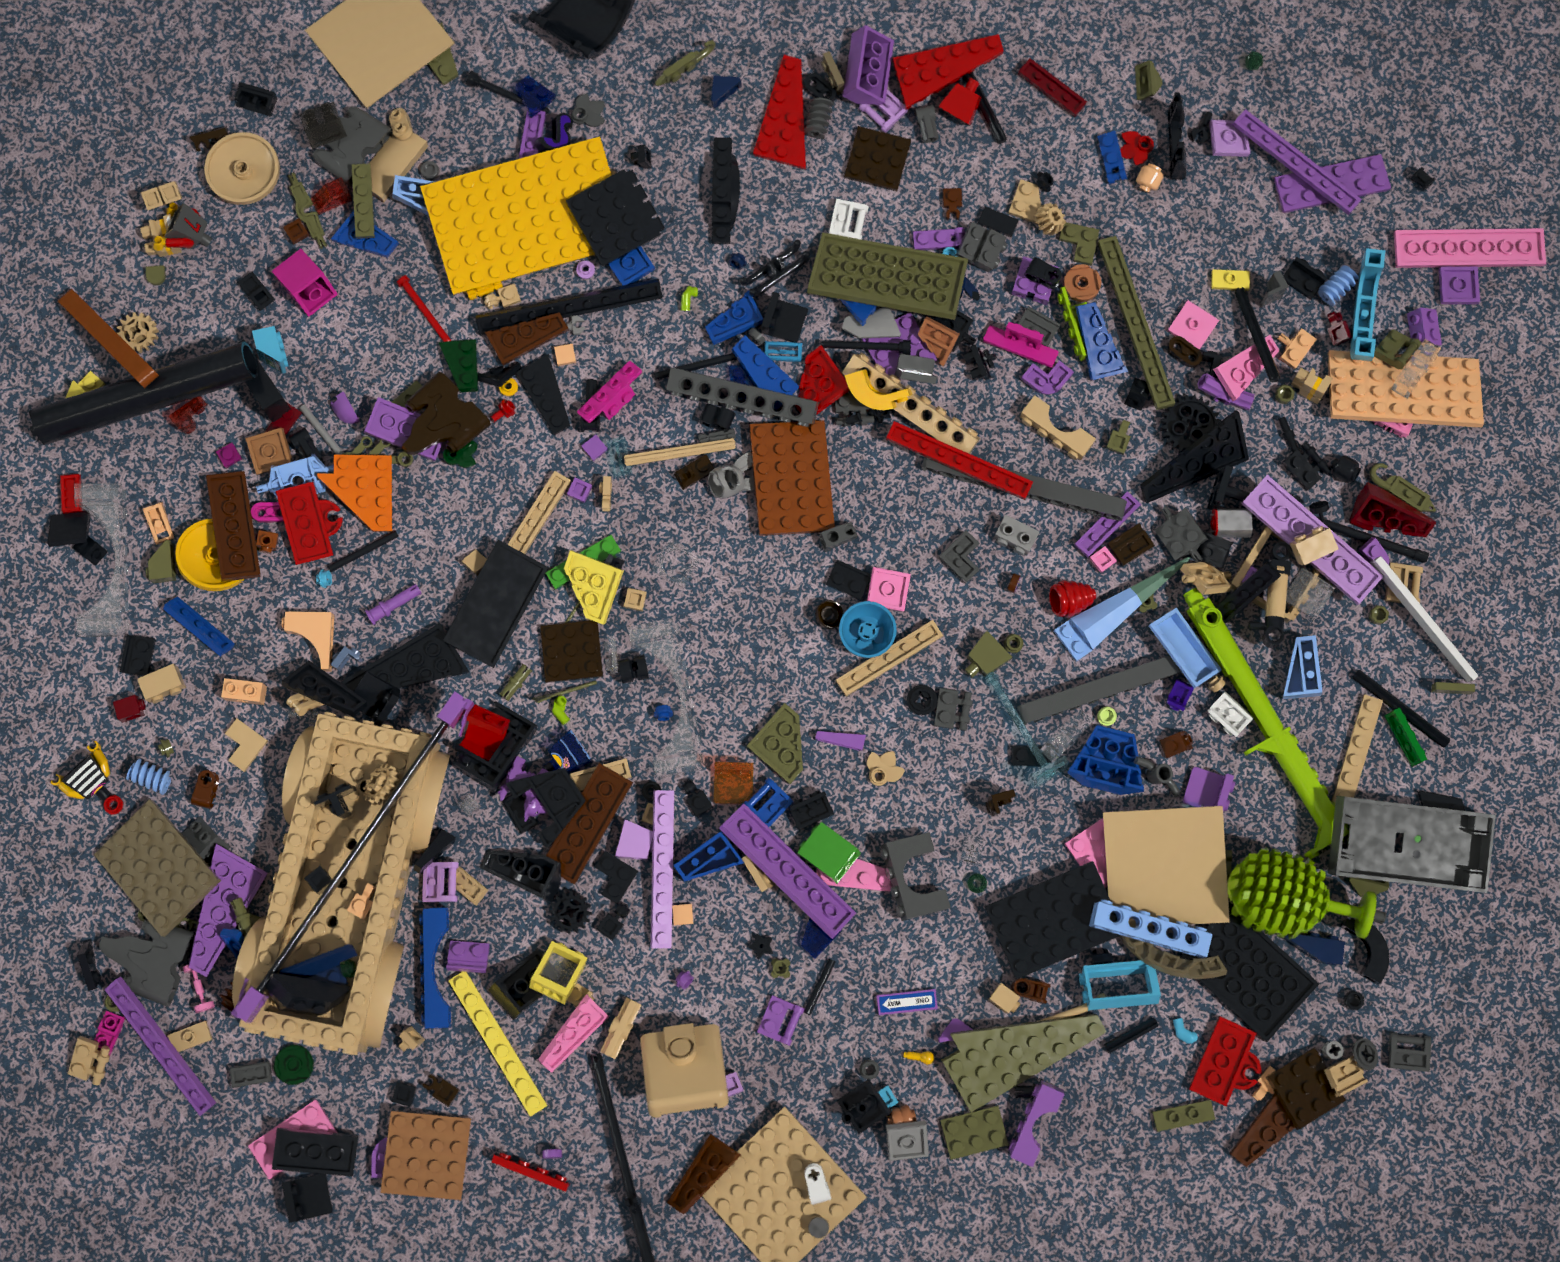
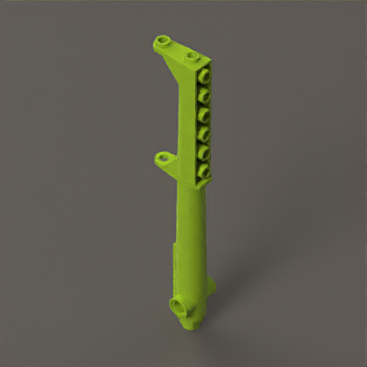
[1183,587,1349,859]

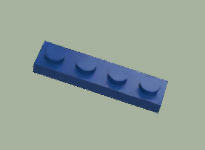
[163,596,235,657]

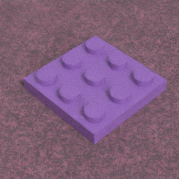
[861,312,937,381]

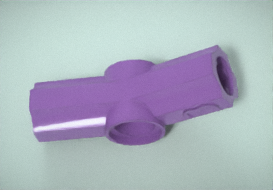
[1197,373,1255,411]

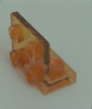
[714,762,754,804]

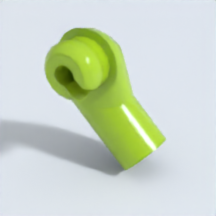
[681,286,698,311]
[552,696,570,725]

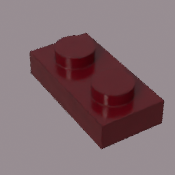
[264,403,302,436]

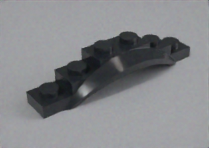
[712,137,740,244]

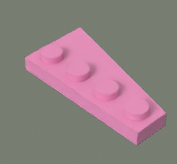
[1213,335,1280,401]
[817,859,892,892]
[538,994,609,1073]

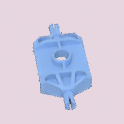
[256,454,334,499]

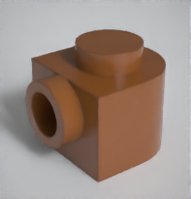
[256,530,279,554]

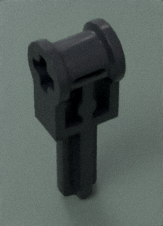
[580,379,601,432]

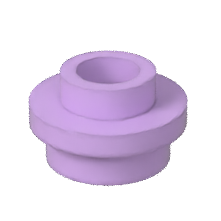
[576,261,595,279]

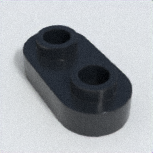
[804,73,836,102]

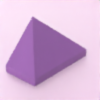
[938,1018,973,1042]

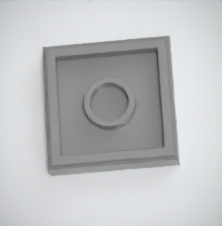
[886,1120,929,1161]

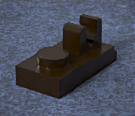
[189,125,229,151]
[674,455,714,490]

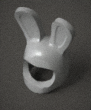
[708,452,755,499]

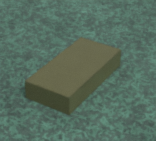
[1432,682,1475,695]

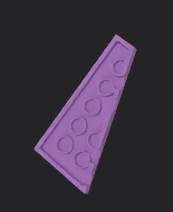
[188,844,267,977]

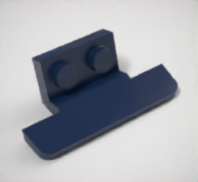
[278,944,358,985]

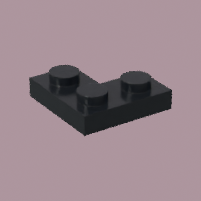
[595,851,638,905]

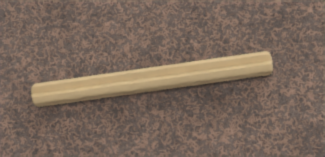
[624,438,736,466]

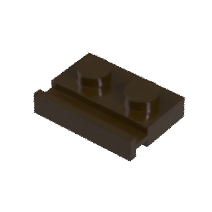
[1107,523,1155,567]

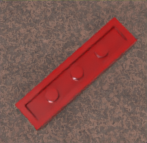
[491,1152,570,1192]

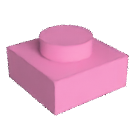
[1089,546,1117,573]

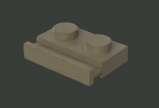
[821,51,844,95]

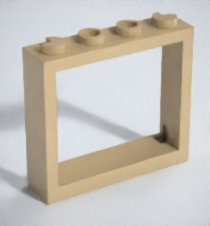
[1230,526,1320,623]

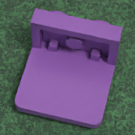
[1183,767,1235,812]

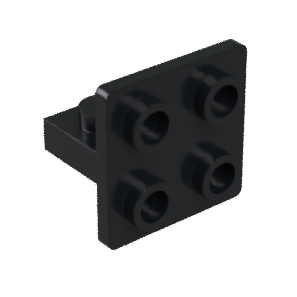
[313,783,357,818]

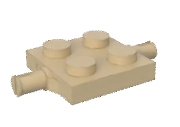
[1180,562,1232,595]

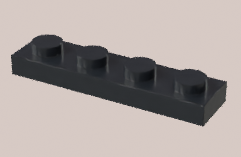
[1215,561,1281,624]

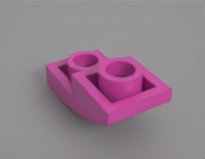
[94,1011,125,1055]

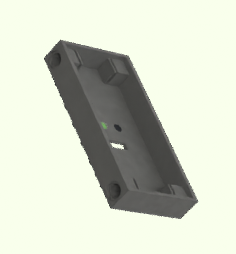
[1328,796,1496,893]

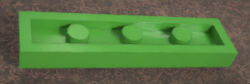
[546,535,621,590]

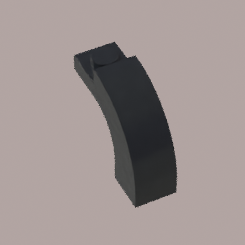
[1340,918,1389,984]

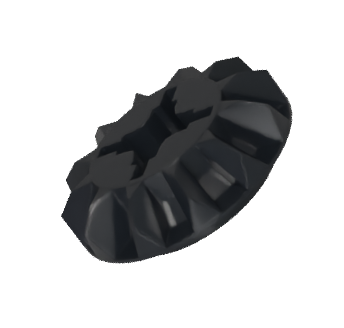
[907,685,938,716]

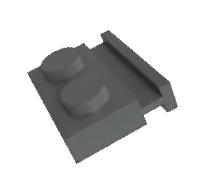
[1018,306,1061,347]

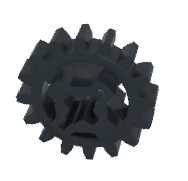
[549,891,592,934]

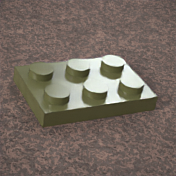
[940,1106,1009,1160]

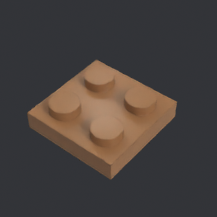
[246,428,293,475]

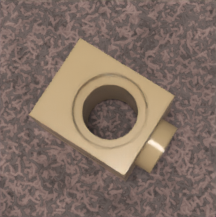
[988,983,1020,1014]

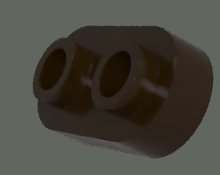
[1168,336,1202,368]

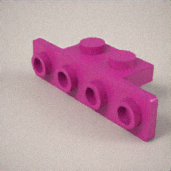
[983,322,1059,367]
[577,361,642,423]

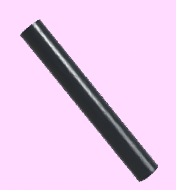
[804,959,835,1015]

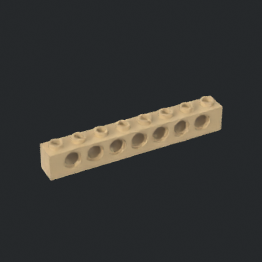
[842,353,981,454]

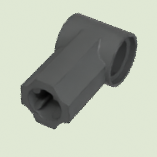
[914,105,939,143]

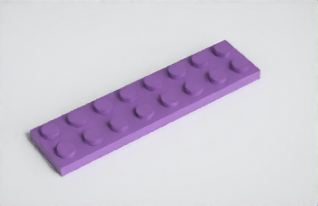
[719,804,856,939]

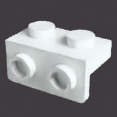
[1208,692,1254,737]

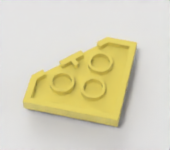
[564,550,624,624]

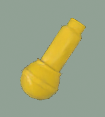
[904,1051,934,1065]

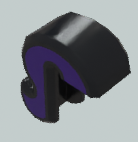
[534,113,573,153]

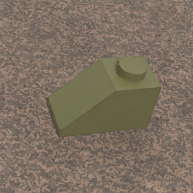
[146,540,176,583]

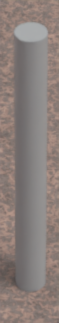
[299,404,344,455]

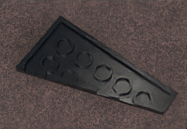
[1140,410,1249,503]

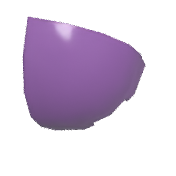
[330,391,360,424]

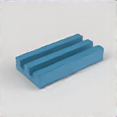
[764,341,802,362]

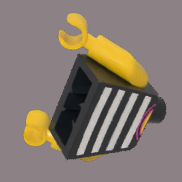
[51,741,111,801]

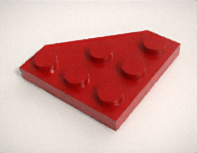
[795,345,850,415]

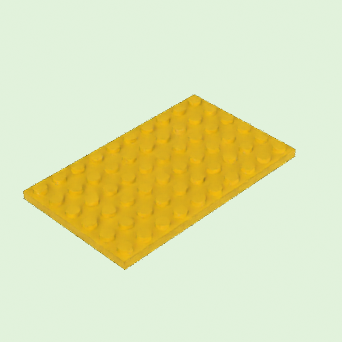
[420,136,612,295]

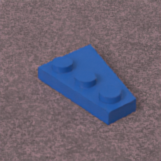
[331,211,399,258]
[705,290,764,345]

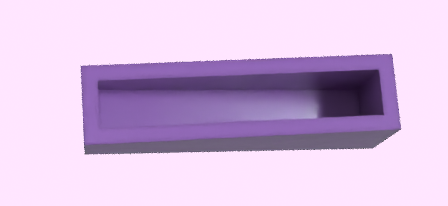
[815,731,866,751]

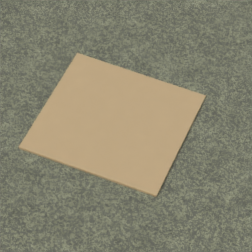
[305,0,455,108]
[1103,806,1230,927]

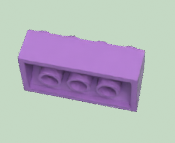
[843,25,894,105]

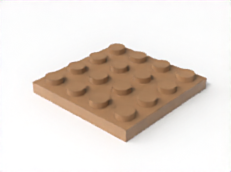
[380,1111,471,1200]

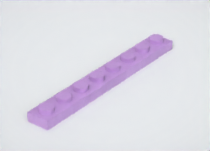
[651,790,674,948]

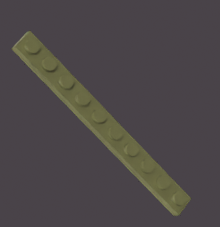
[1097,236,1175,410]

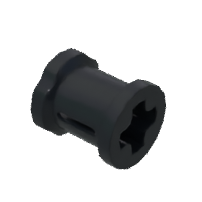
[1410,167,1436,191]

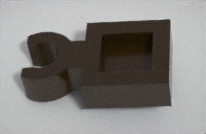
[422,1074,460,1107]

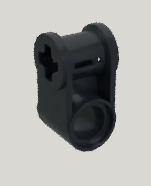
[1024,257,1062,289]

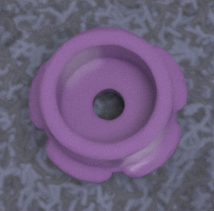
[676,971,694,990]

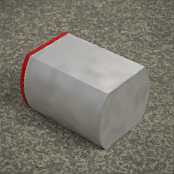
[1210,509,1253,538]

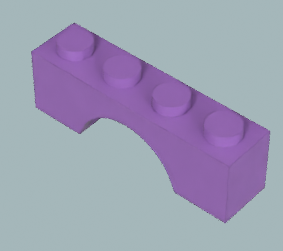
[1008,1081,1065,1167]

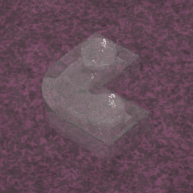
[604,636,619,675]

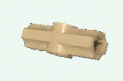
[600,998,642,1059]

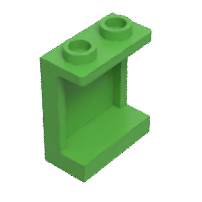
[797,822,861,884]

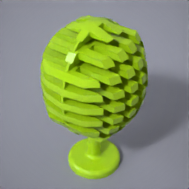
[1227,847,1376,939]

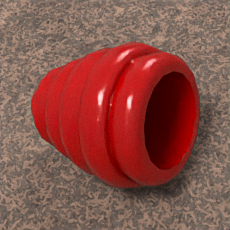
[1049,580,1096,618]

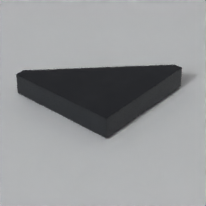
[478,362,521,387]

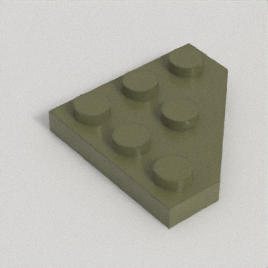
[746,703,803,785]

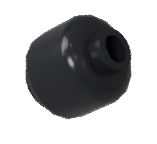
[1331,455,1361,483]

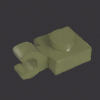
[1106,420,1131,455]

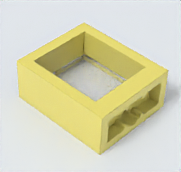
[529,941,587,1005]

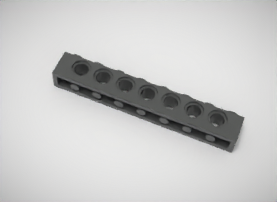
[666,367,819,427]

